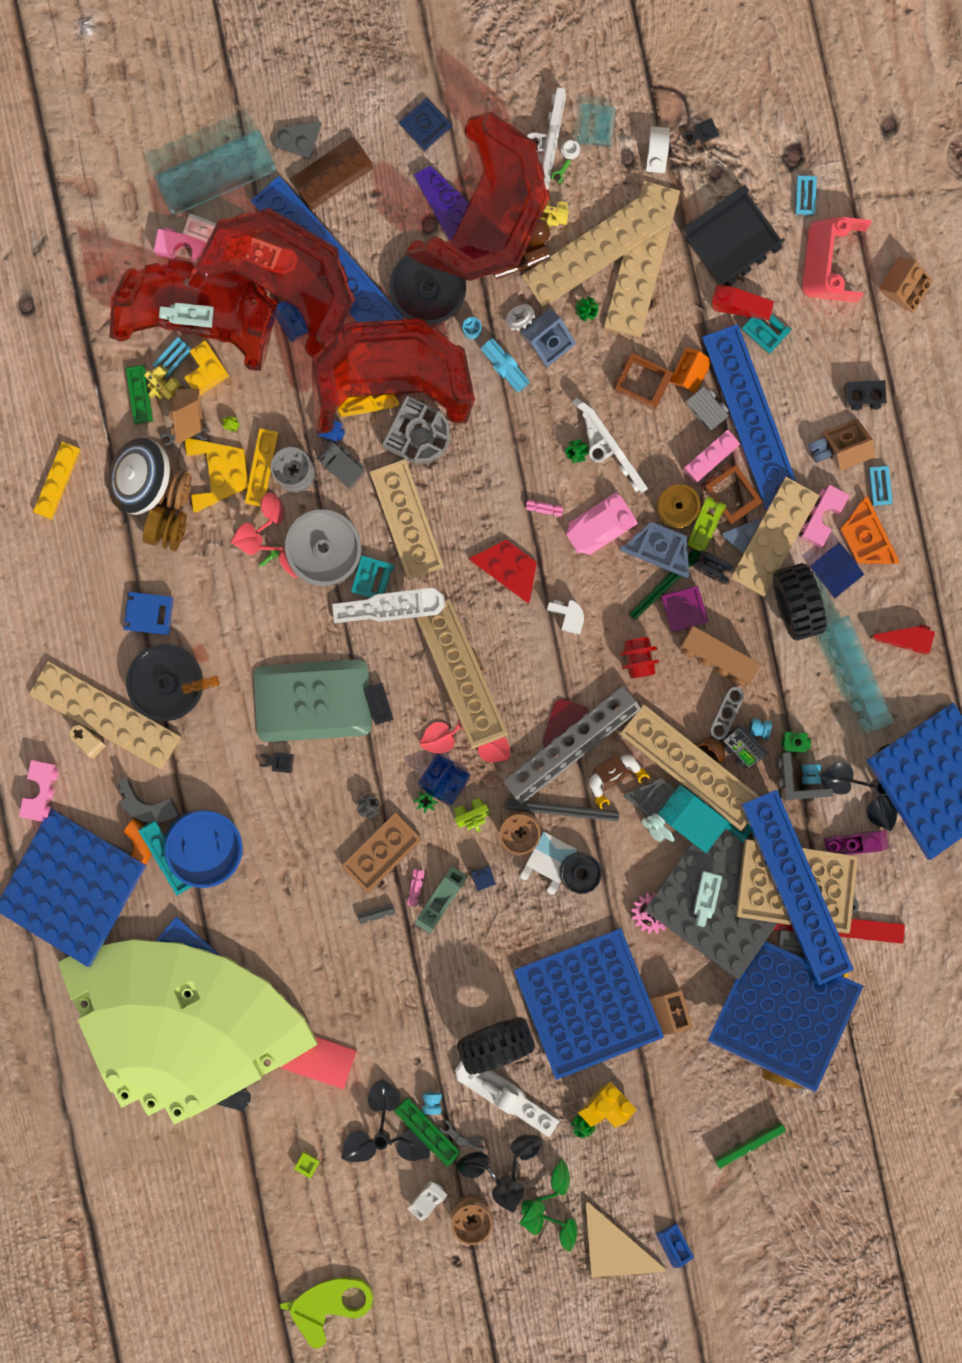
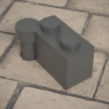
[316,440,366,490]

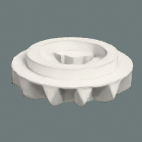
[505,304,535,331]

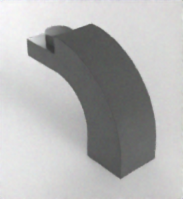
[118,777,181,823]

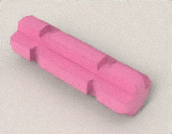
[526,500,563,517]
[407,869,425,907]

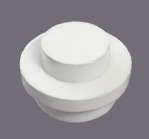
[561,140,580,160]

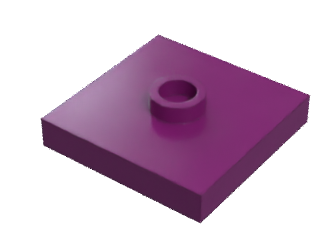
[661,585,709,633]

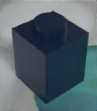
[471,865,496,891]

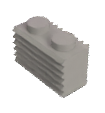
[685,387,729,432]

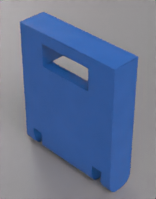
[123,592,174,635]

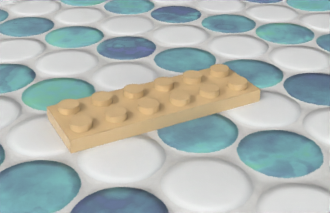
[370,459,444,580]
[730,477,820,597]

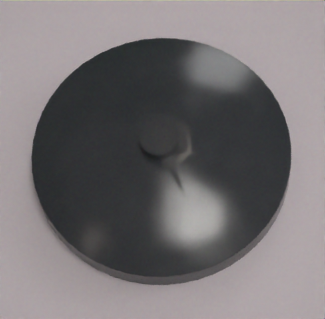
[390,248,466,326]
[126,644,204,721]

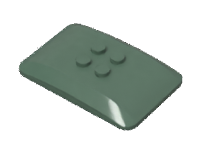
[254,660,372,742]

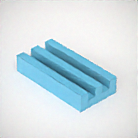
[795,175,817,216]
[153,337,192,379]
[868,466,893,506]

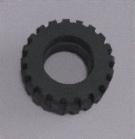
[773,563,827,641]
[457,1017,535,1075]

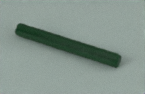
[628,549,700,620]

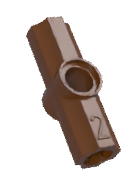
[490,244,550,280]

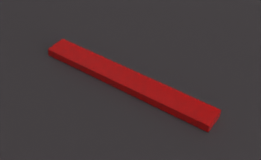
[773,918,905,944]

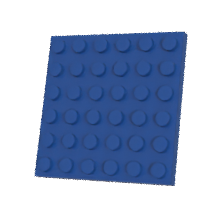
[866,702,962,860]
[0,809,147,967]
[514,928,664,1080]
[707,941,863,1093]

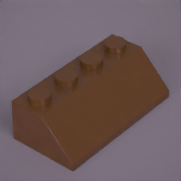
[289,137,373,211]

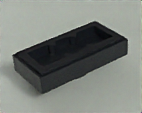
[364,683,394,725]

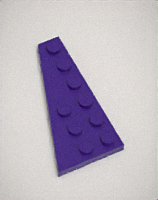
[414,166,518,276]

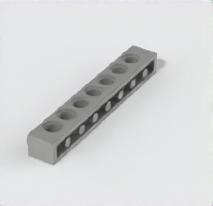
[503,686,641,804]

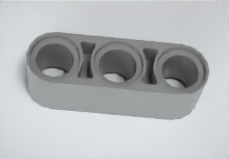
[709,687,744,739]

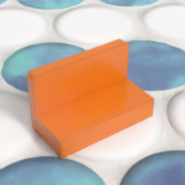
[669,347,711,394]

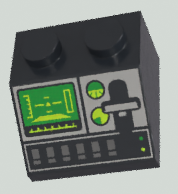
[720,725,768,769]

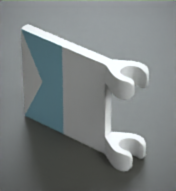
[520,832,577,895]

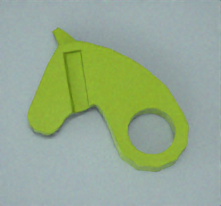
[280,1277,373,1349]

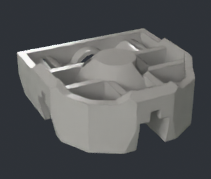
[382,396,450,464]

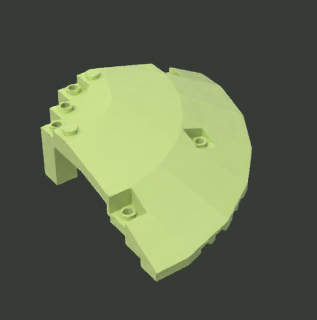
[58,939,318,1125]

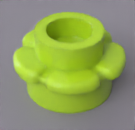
[222,416,240,432]

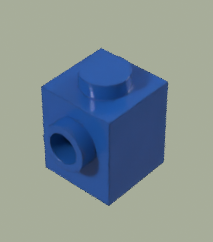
[318,417,346,445]

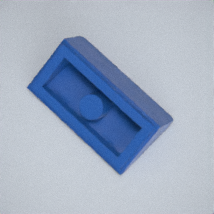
[272,298,311,342]
[656,1223,694,1268]

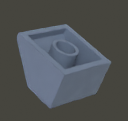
[520,308,576,367]

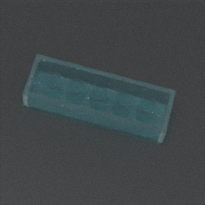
[154,130,277,216]
[821,615,894,732]

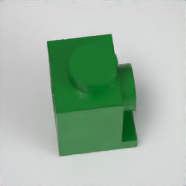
[781,732,811,752]

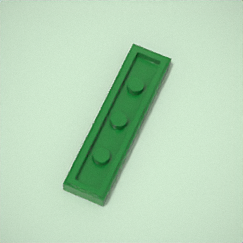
[393,1097,461,1167]
[714,1121,787,1169]

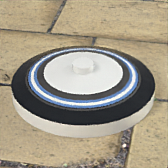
[108,438,170,515]

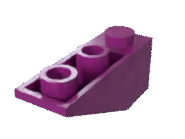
[824,829,889,855]

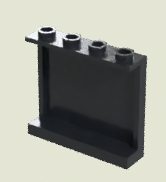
[681,185,785,287]

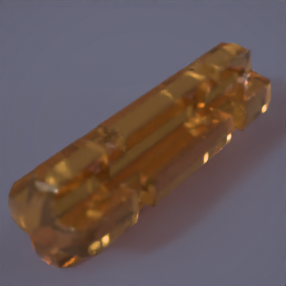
[182,675,220,694]

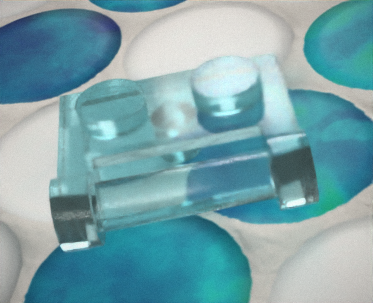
[577,104,616,147]

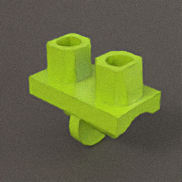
[454,798,491,832]

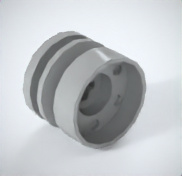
[271,447,315,493]

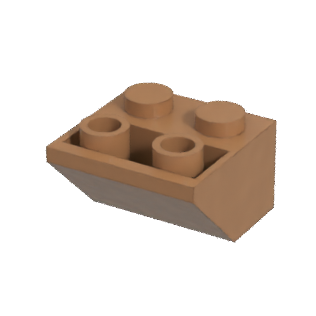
[879,256,933,313]
[169,389,203,443]
[649,988,693,1035]

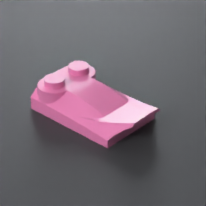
[566,492,638,555]

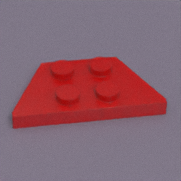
[469,540,537,604]

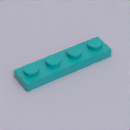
[138,820,192,896]

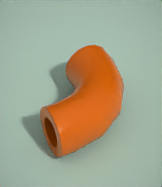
[123,818,152,865]

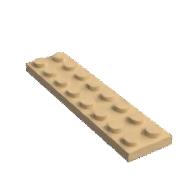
[604,181,680,338]
[522,190,671,308]
[416,599,508,749]
[29,661,182,770]
[620,705,760,831]

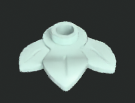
[642,814,674,842]

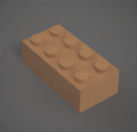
[678,626,761,687]

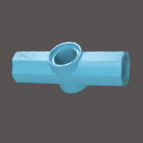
[480,338,530,393]

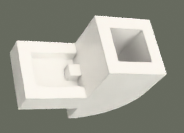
[646,126,670,173]
[547,600,584,635]
[407,1181,447,1221]

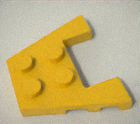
[322,340,400,417]
[185,438,249,513]

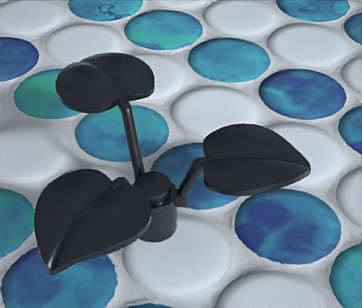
[821,743,898,831]
[341,1079,430,1162]
[456,1135,543,1213]

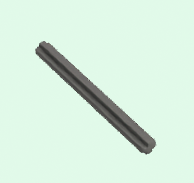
[505,799,619,821]

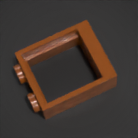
[613,353,673,410]
[703,465,763,526]

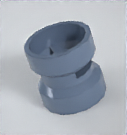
[808,438,833,463]

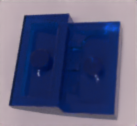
[809,543,865,598]
[417,753,471,807]

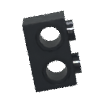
[844,380,887,411]

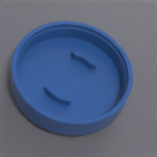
[163,809,243,888]

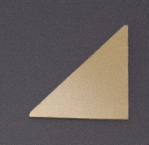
[585,1201,666,1277]

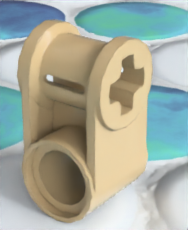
[69,724,107,759]

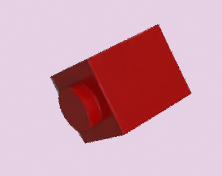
[712,284,774,320]
[870,624,935,655]

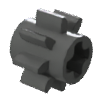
[356,794,380,819]

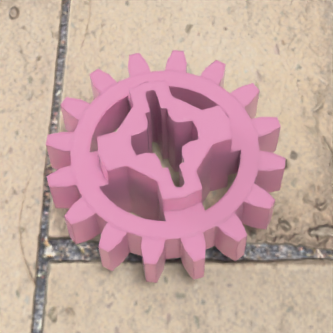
[631,892,666,934]

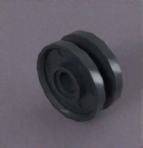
[692,550,736,585]
[559,852,602,894]

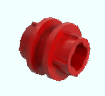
[619,637,660,679]

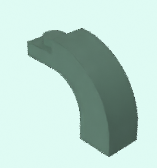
[414,866,468,934]

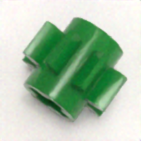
[575,296,599,322]
[565,439,589,463]
[414,789,438,813]
[570,1115,596,1138]

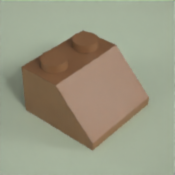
[822,419,876,471]

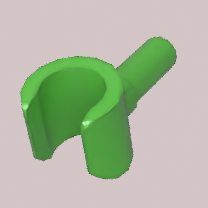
[552,159,571,184]
[259,545,281,567]

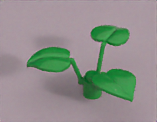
[519,1159,578,1252]

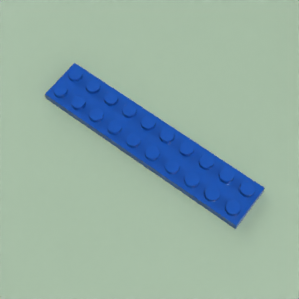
[250,176,405,344]
[702,324,797,511]
[741,790,854,985]

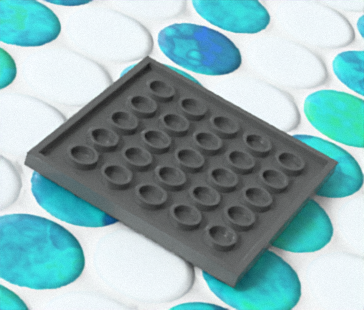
[644,828,778,980]

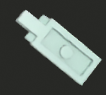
[159,303,214,328]
[694,871,722,927]

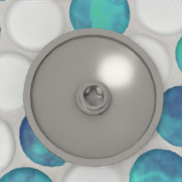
[284,509,361,586]

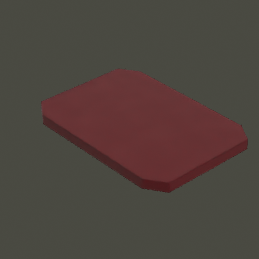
[543,699,589,748]

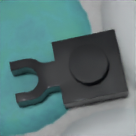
[683,118,719,147]
[259,752,294,774]

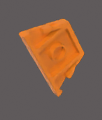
[840,496,900,564]

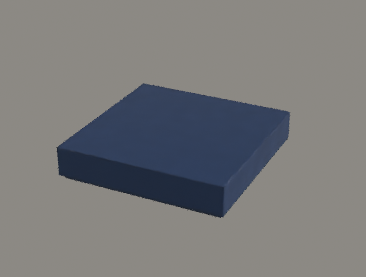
[399,97,452,152]

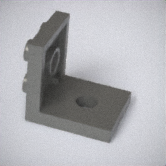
[775,752,833,800]

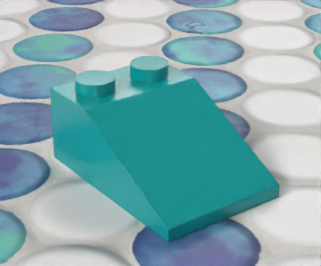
[657,785,729,853]

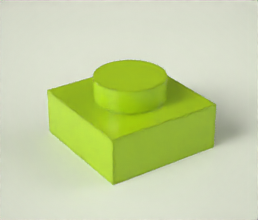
[294,1151,321,1179]

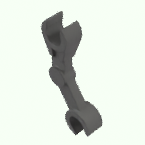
[160,428,210,447]
[439,1120,486,1151]

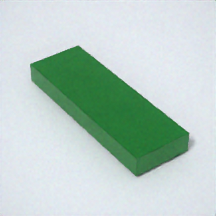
[125,365,154,425]

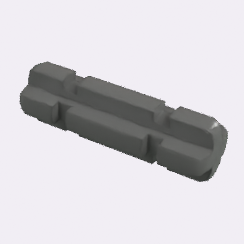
[357,904,395,924]

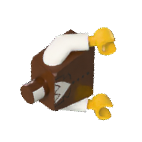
[589,754,649,809]

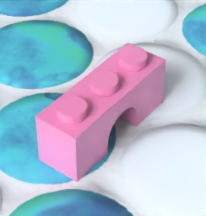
[154,228,217,267]
[682,430,740,484]
[800,485,850,548]
[19,760,59,822]

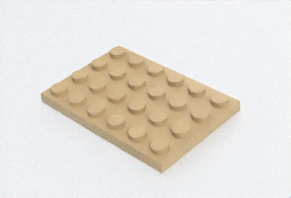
[736,840,858,934]

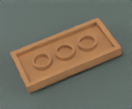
[341,812,423,894]

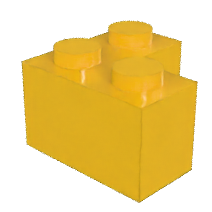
[184,341,229,396]
[578,1081,637,1128]

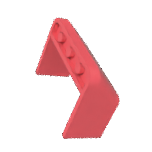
[802,217,872,303]

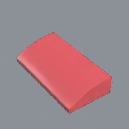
[279,1036,357,1089]

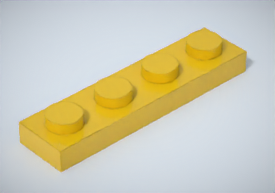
[245,428,279,507]
[33,442,81,520]

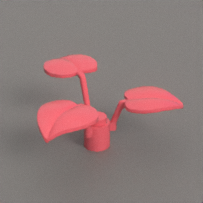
[231,491,297,578]
[419,719,510,763]

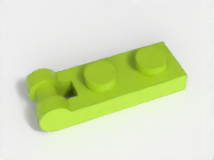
[687,496,726,551]

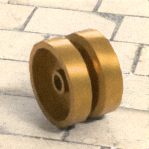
[656,484,701,529]

